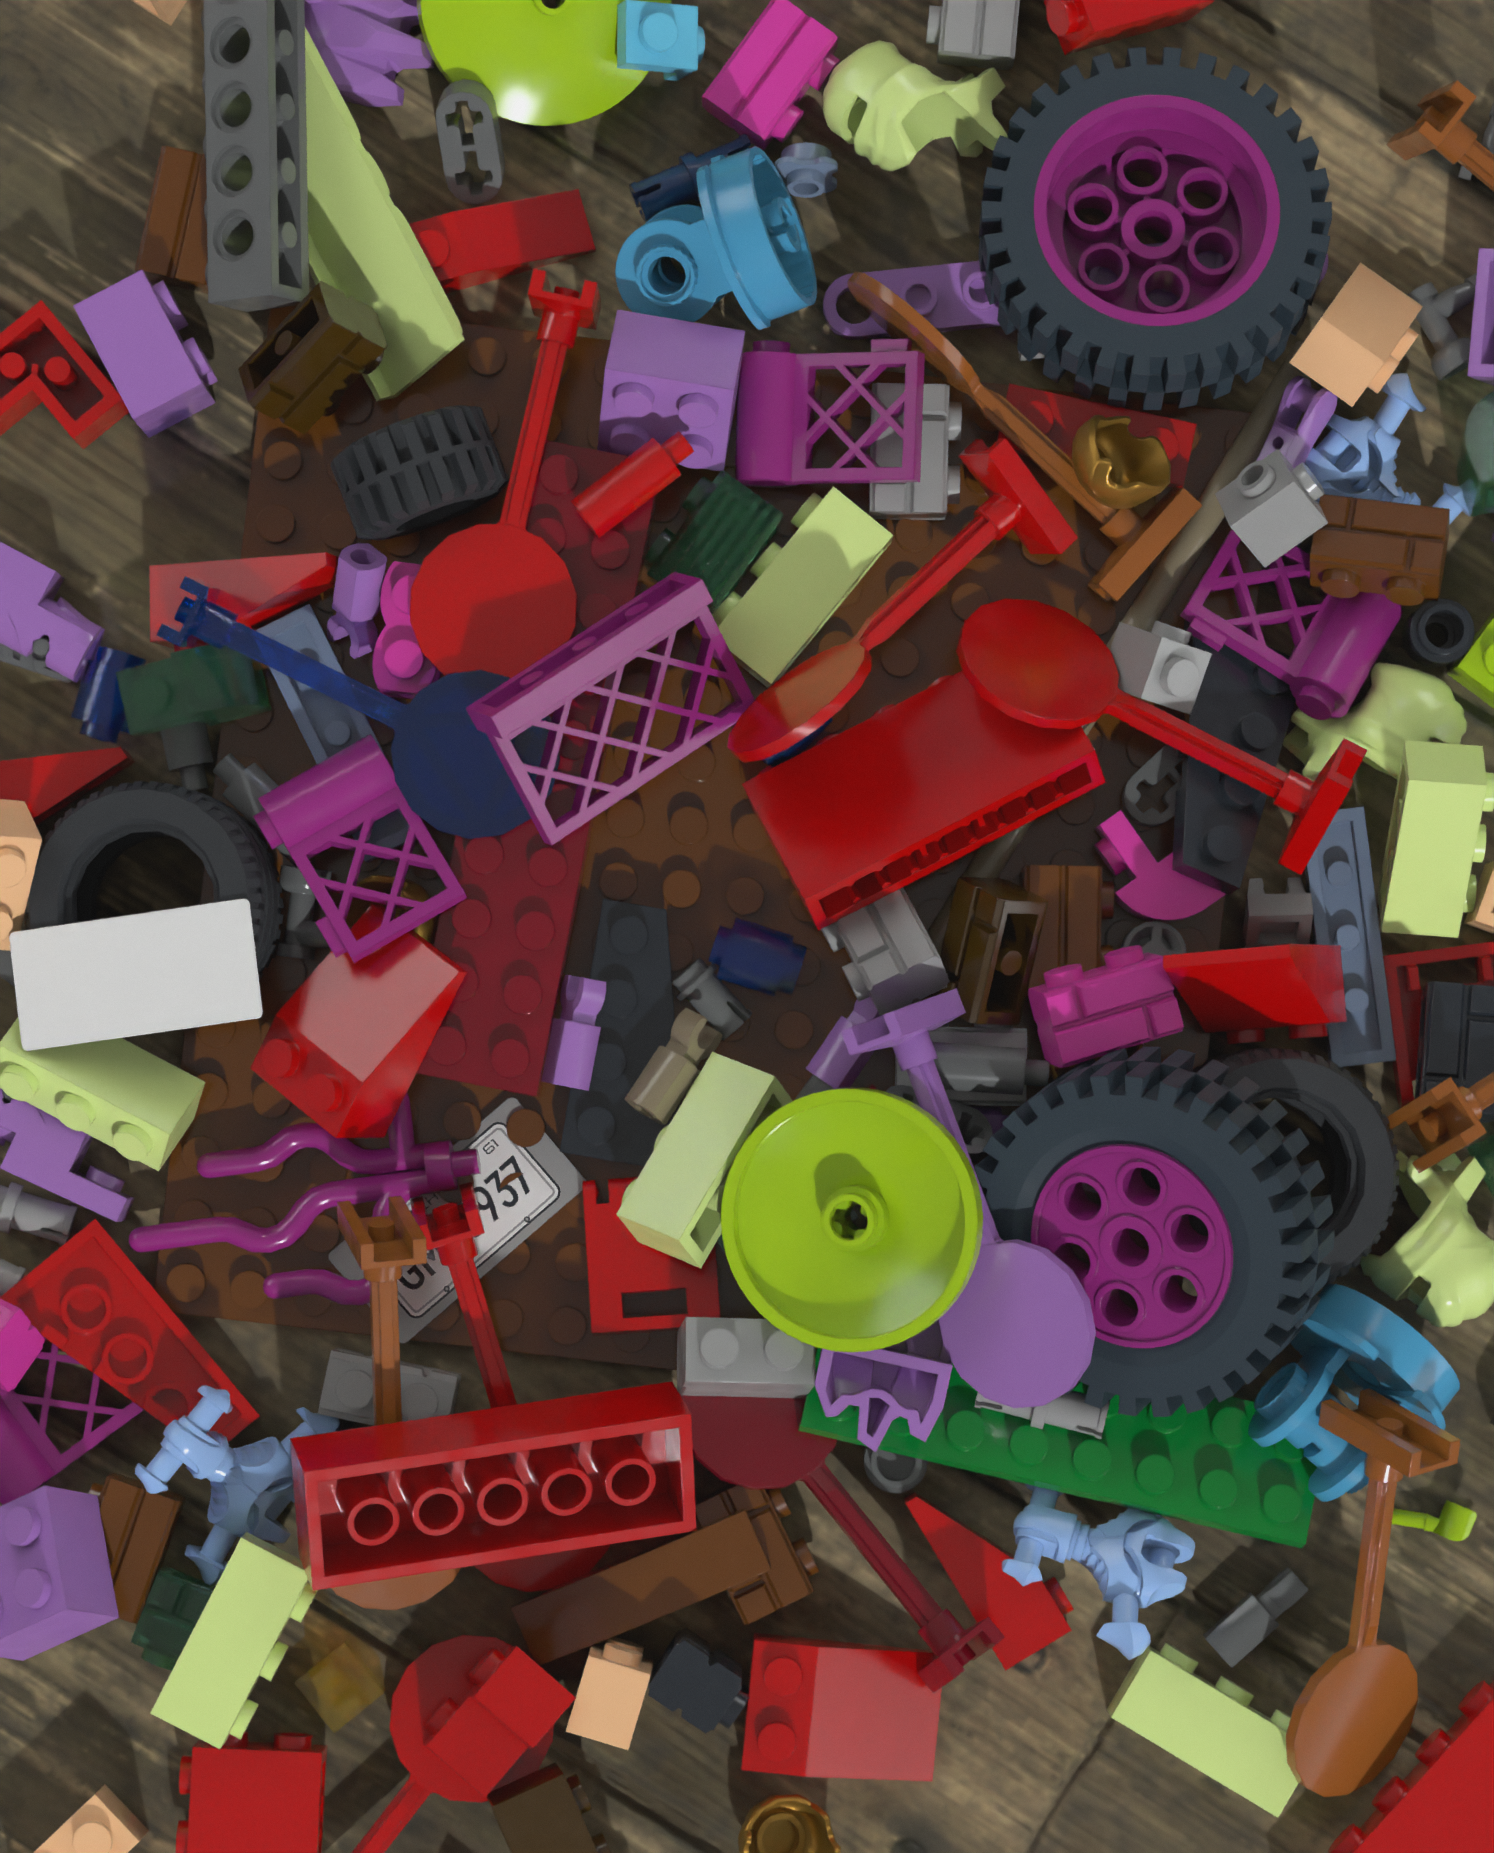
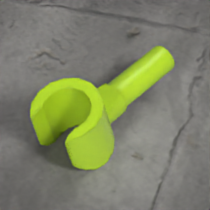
[1392,1500,1477,1541]

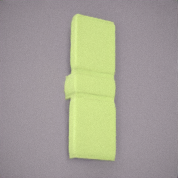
[305,27,465,401]

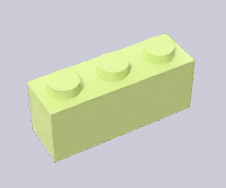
[713,486,893,688]
[1378,740,1494,938]
[0,1018,205,1171]
[616,1052,793,1268]
[150,1532,318,1749]
[1107,1643,1298,1817]

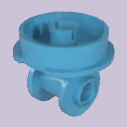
[615,146,817,330]
[1248,1284,1460,1502]

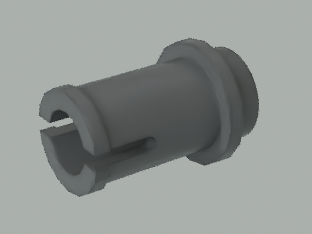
[672,957,753,1041]

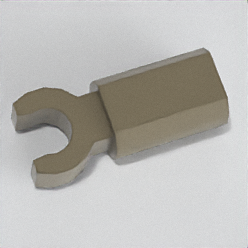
[625,1008,723,1125]

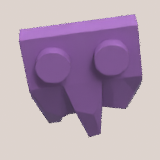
[304,0,434,107]
[814,1319,953,1452]

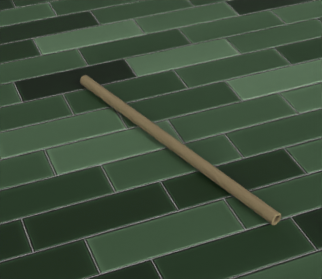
[912,341,1311,1003]

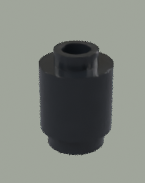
[1402,599,1474,668]

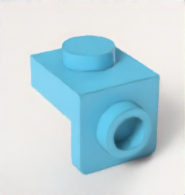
[617,0,705,81]

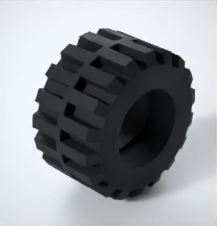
[331,405,509,541]

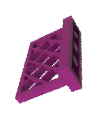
[466,572,755,845]

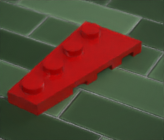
[0,1219,260,1442]

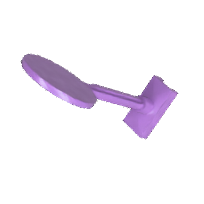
[841,988,1096,1408]

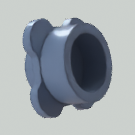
[775,143,838,198]

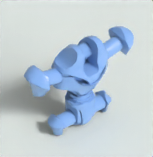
[1298,373,1474,546]
[135,1385,340,1585]
[1002,1484,1196,1660]

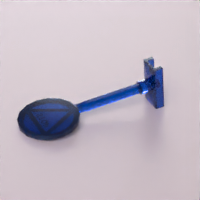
[156,576,560,839]

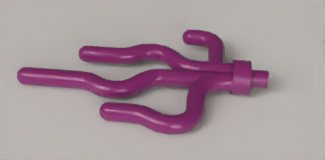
[128,1093,481,1305]

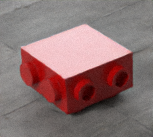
[176,1731,328,1853]

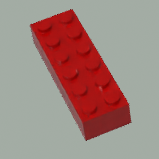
[290,1381,697,1591]

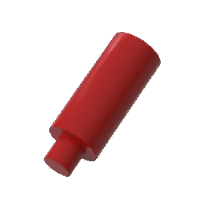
[570,431,694,538]

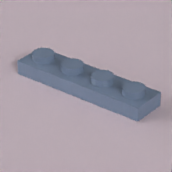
[252,604,409,863]
[1304,807,1396,1067]

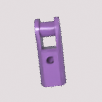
[1256,376,1337,468]

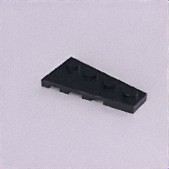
[1172,620,1296,895]
[560,899,681,1166]

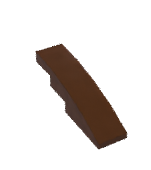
[511,1508,771,1665]

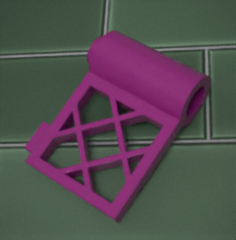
[735,339,925,488]
[1180,528,1403,720]
[253,734,467,963]
[0,1337,143,1506]

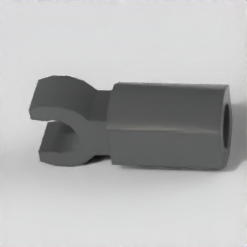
[1203,1567,1308,1668]

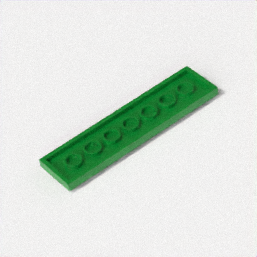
[798,1348,1317,1548]

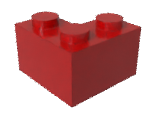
[0,300,129,450]
[423,1646,576,1797]

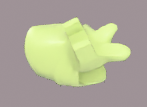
[822,40,1008,171]
[1283,662,1467,781]
[1359,1149,1494,1328]

